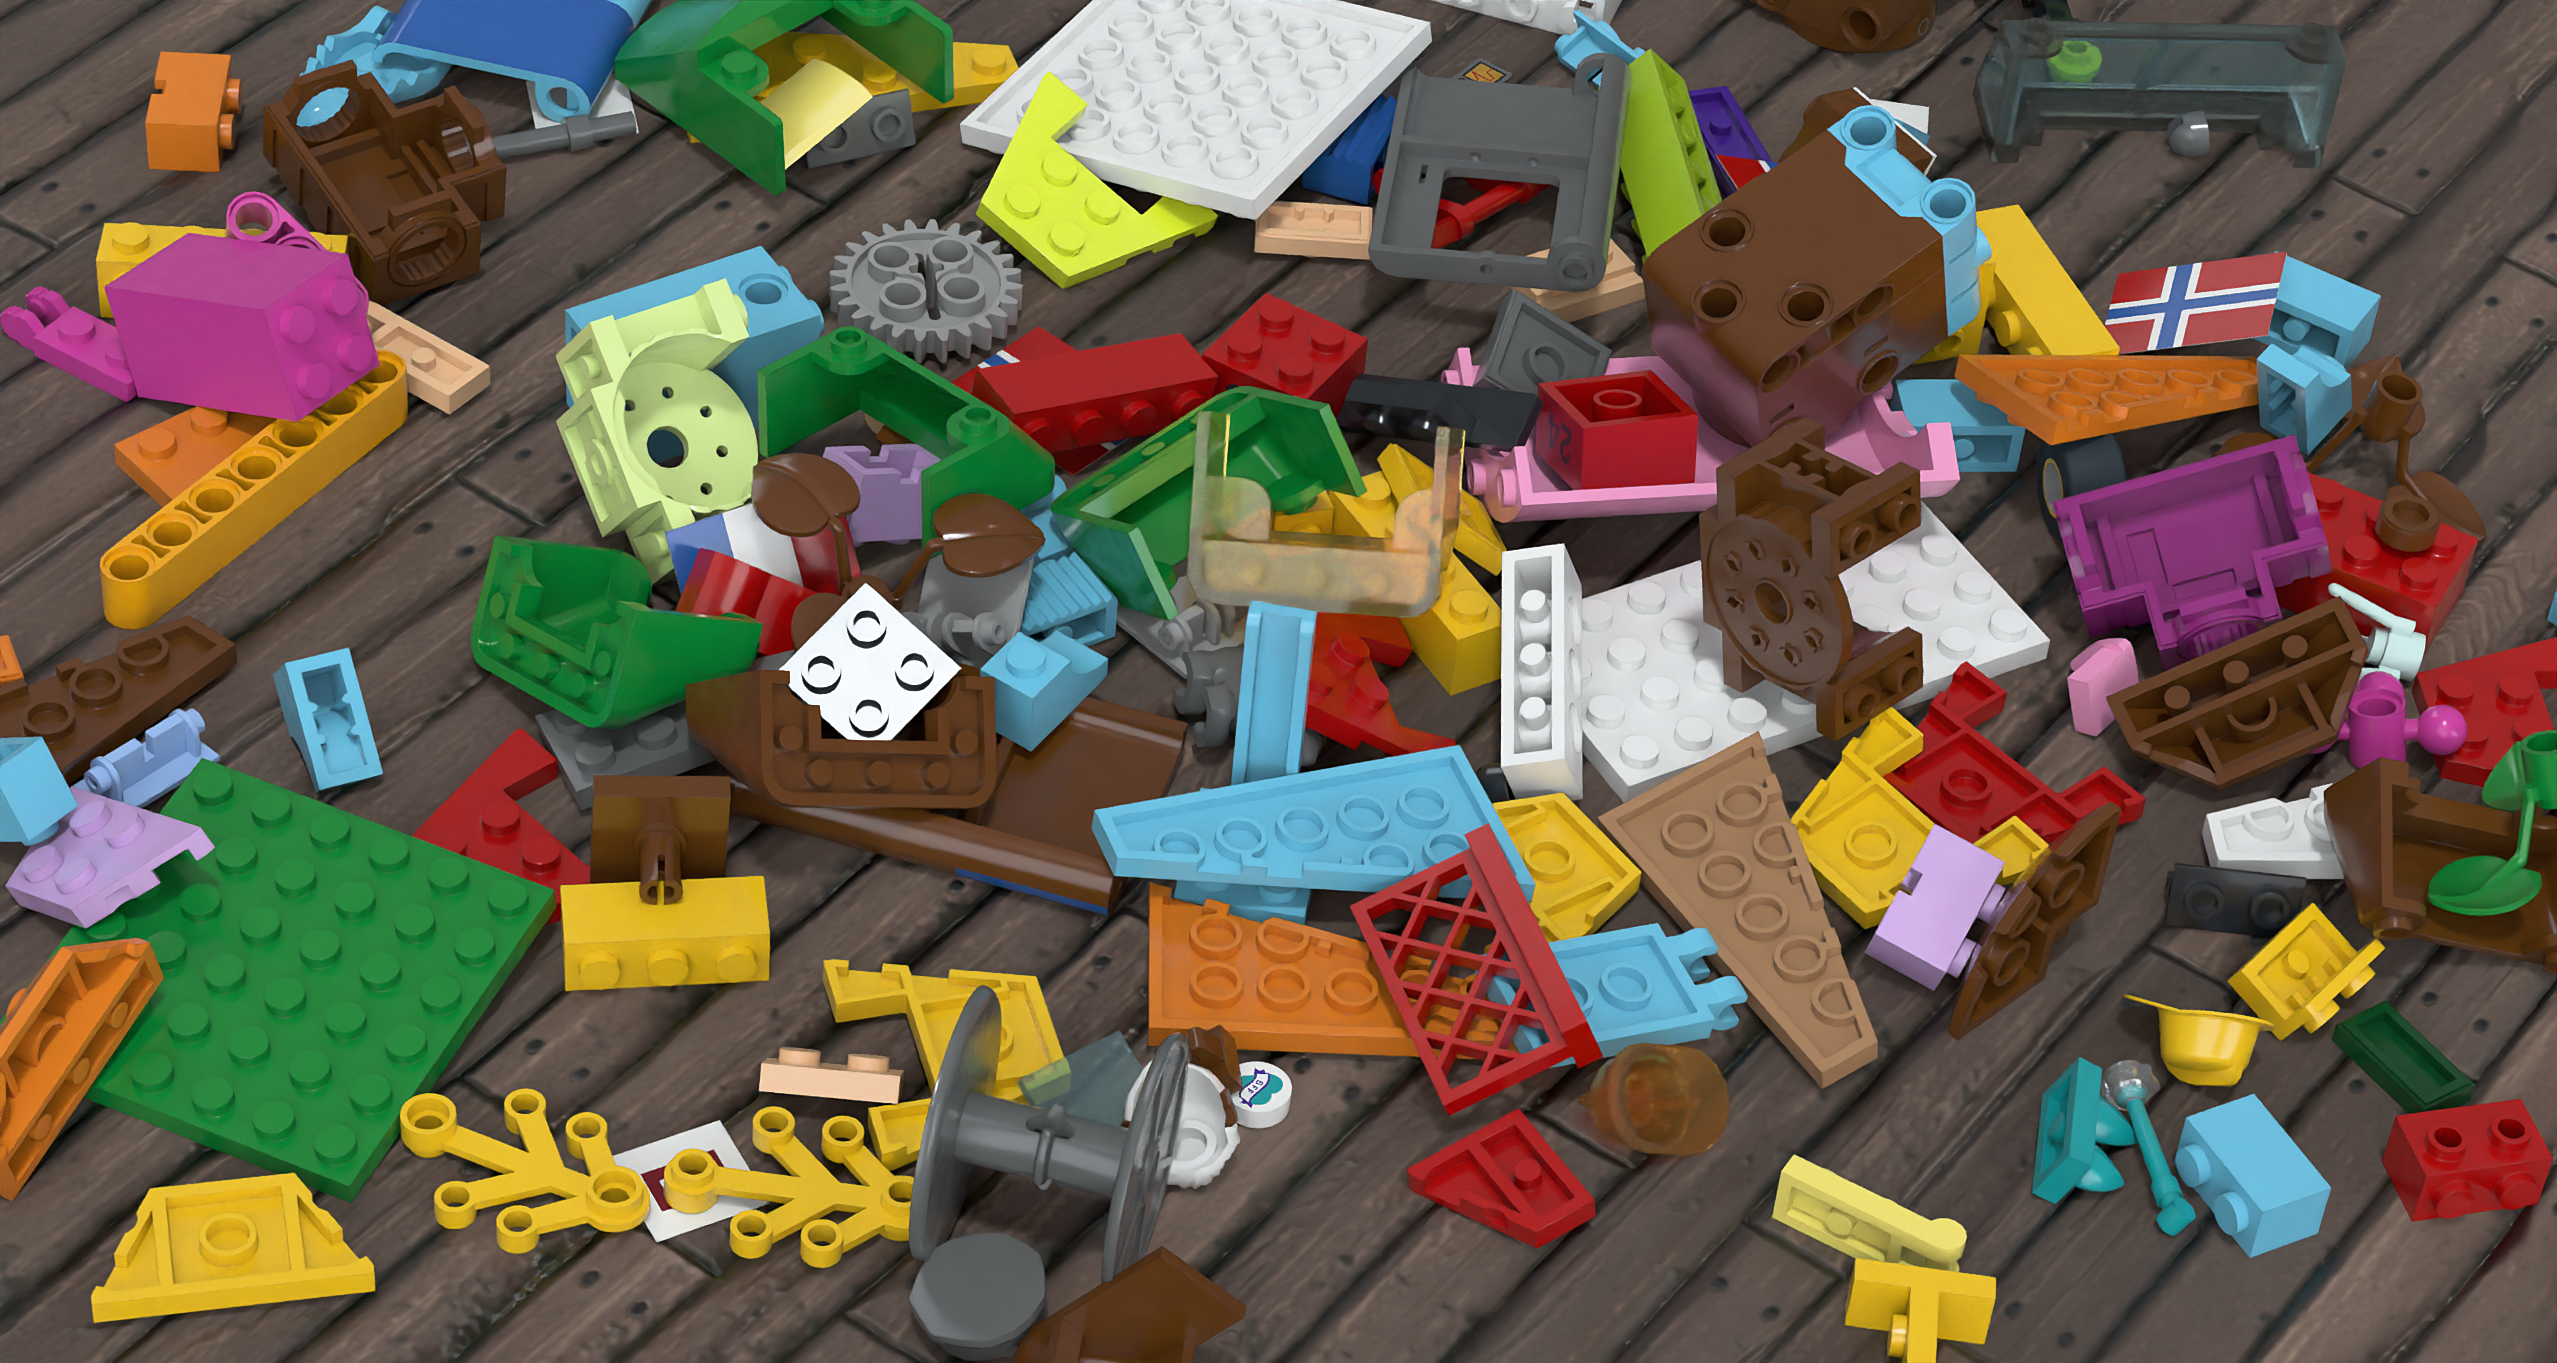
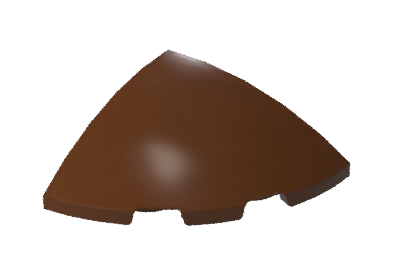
[1948,802,2121,1040]

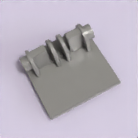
[902,554,1035,669]
[1116,555,1268,679]

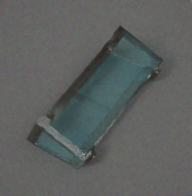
[1973,18,2347,168]

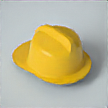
[2124,994,2275,1087]

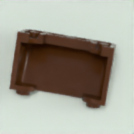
[685,670,997,810]
[2324,757,2557,975]

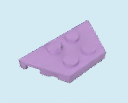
[5,786,215,929]

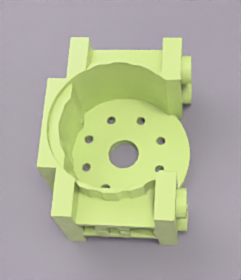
[556,278,758,587]

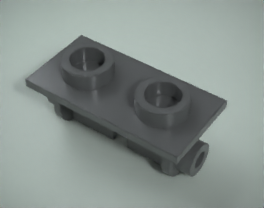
[805,88,916,169]

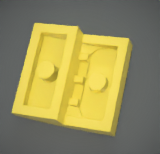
[760,59,873,170]

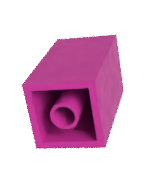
[104,233,380,422]

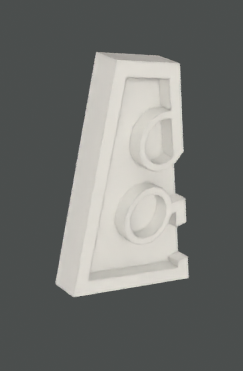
[2202,783,2344,879]

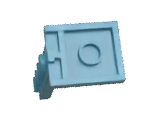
[1174,600,1317,925]

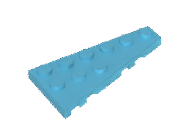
[1091,745,1536,903]

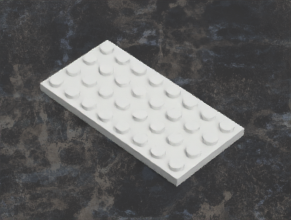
[1582,501,2050,803]

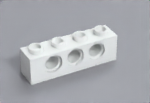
[1501,543,1583,801]

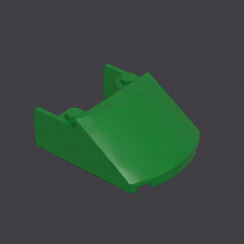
[614,0,954,196]

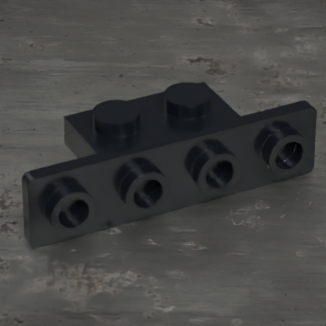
[1336,374,1544,453]

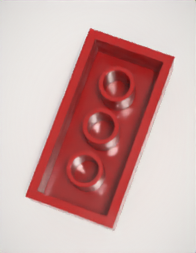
[2274,472,2478,659]

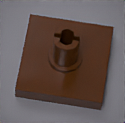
[589,775,731,905]

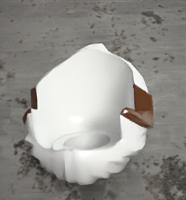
[1120,1055,1240,1189]

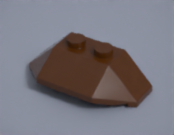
[2106,596,2368,791]

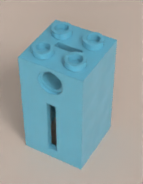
[565,246,825,464]

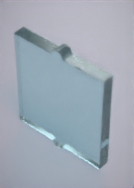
[1017,1031,1143,1126]

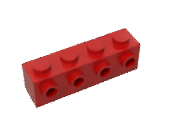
[971,333,1219,453]

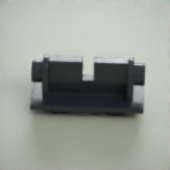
[2165,863,2306,937]

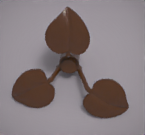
[2211,354,2487,545]
[751,453,1046,653]

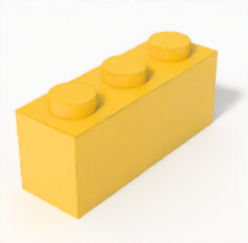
[560,876,770,991]

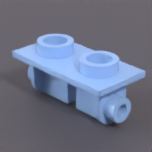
[73,708,220,808]

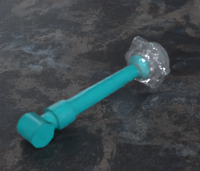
[2100,1060,2196,1236]

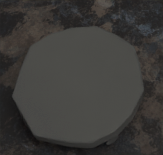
[908,1233,1049,1361]

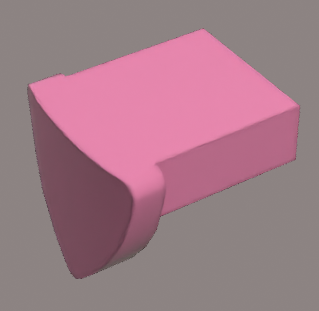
[2067,638,2139,736]

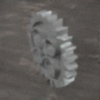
[829,219,1023,363]

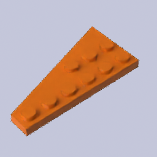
[1148,882,1519,1059]

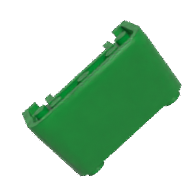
[471,535,763,730]

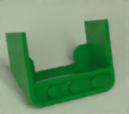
[757,326,1055,560]
[1050,386,1367,621]

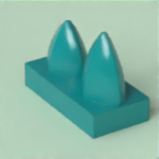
[2032,1057,2138,1204]

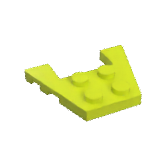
[976,71,1218,289]

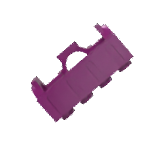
[2052,435,2332,672]

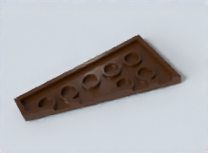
[0,615,237,785]

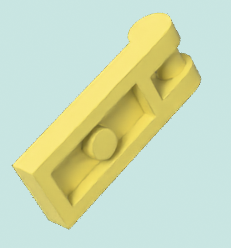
[1772,1154,1967,1272]

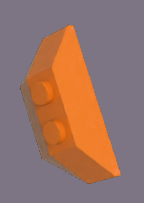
[0,938,164,1201]

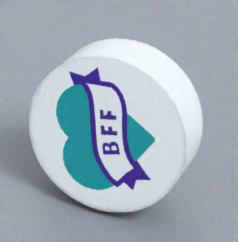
[1231,1061,1292,1128]

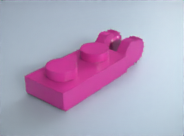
[0,286,137,402]

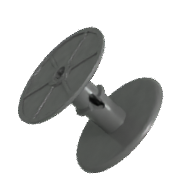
[909,985,1189,1284]

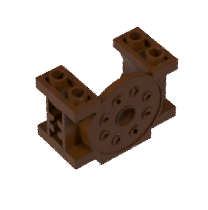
[1699,417,1924,741]

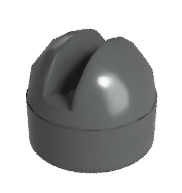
[2166,110,2210,157]

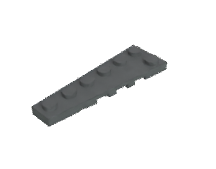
[535,618,933,810]

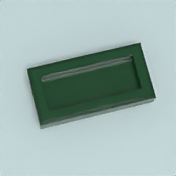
[2332,1000,2475,1114]

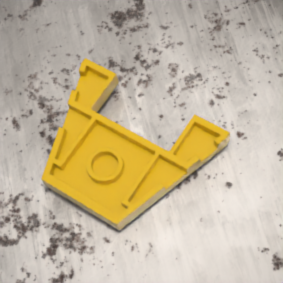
[1790,707,2049,929]
[1484,792,1641,954]
[823,959,1070,1171]

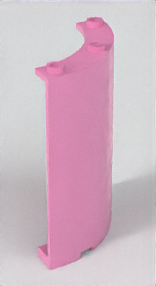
[1441,348,1960,523]

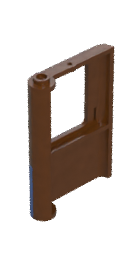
[727,662,1188,916]

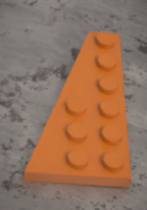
[1954,355,2259,445]

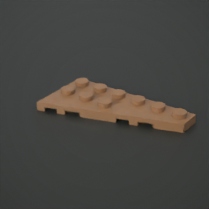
[1597,731,1878,1089]

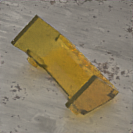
[1187,411,1465,618]

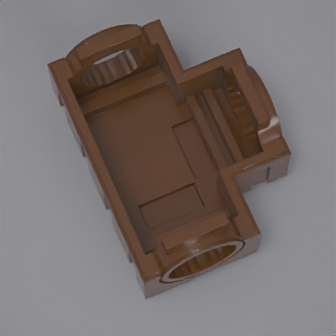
[263,59,507,306]

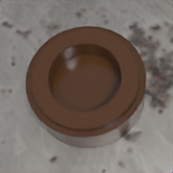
[2375,494,2441,552]

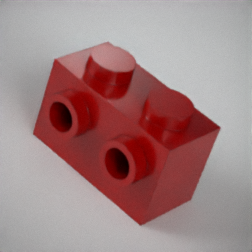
[2381,1099,2553,1222]

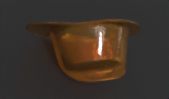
[1578,1043,1730,1156]

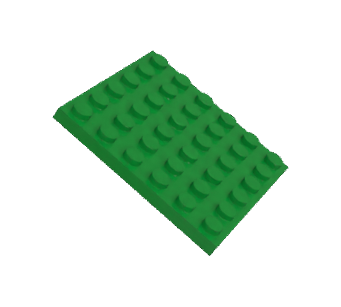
[0,758,556,1203]

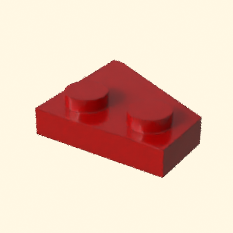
[1406,1108,1596,1249]

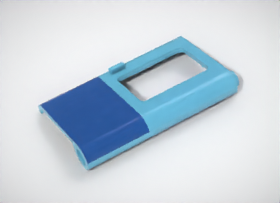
[371,0,653,124]

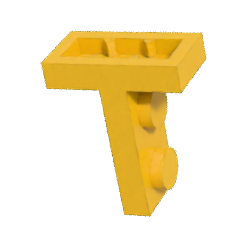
[1844,1258,1996,1363]

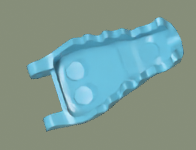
[277,6,453,127]

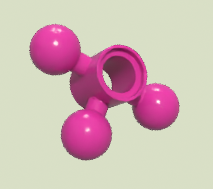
[2307,671,2467,768]

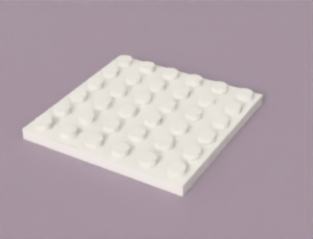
[960,0,1432,220]

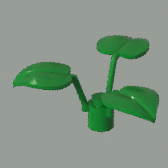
[2426,730,2557,916]

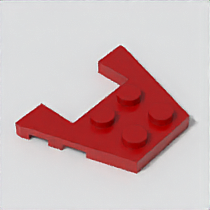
[1305,610,1456,758]
[2411,637,2557,787]
[1882,661,2146,844]
[412,728,590,925]

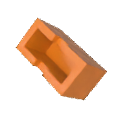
[145,51,243,173]

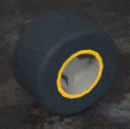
[2036,434,2127,541]

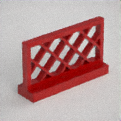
[1350,823,1603,1116]

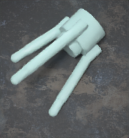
[2328,583,2426,682]

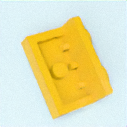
[2227,903,2385,1041]

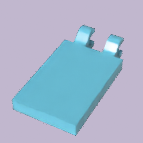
[1475,923,1748,1068]

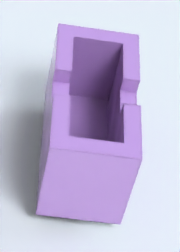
[823,444,941,547]
[1864,824,2006,991]

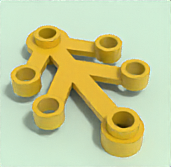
[400,1088,650,1254]
[664,1106,914,1268]

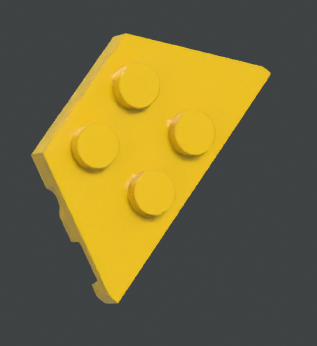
[91,1173,375,1323]

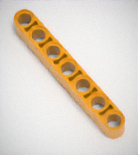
[100,350,408,630]

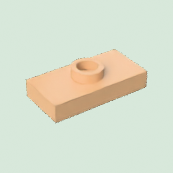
[1254,201,1372,260]

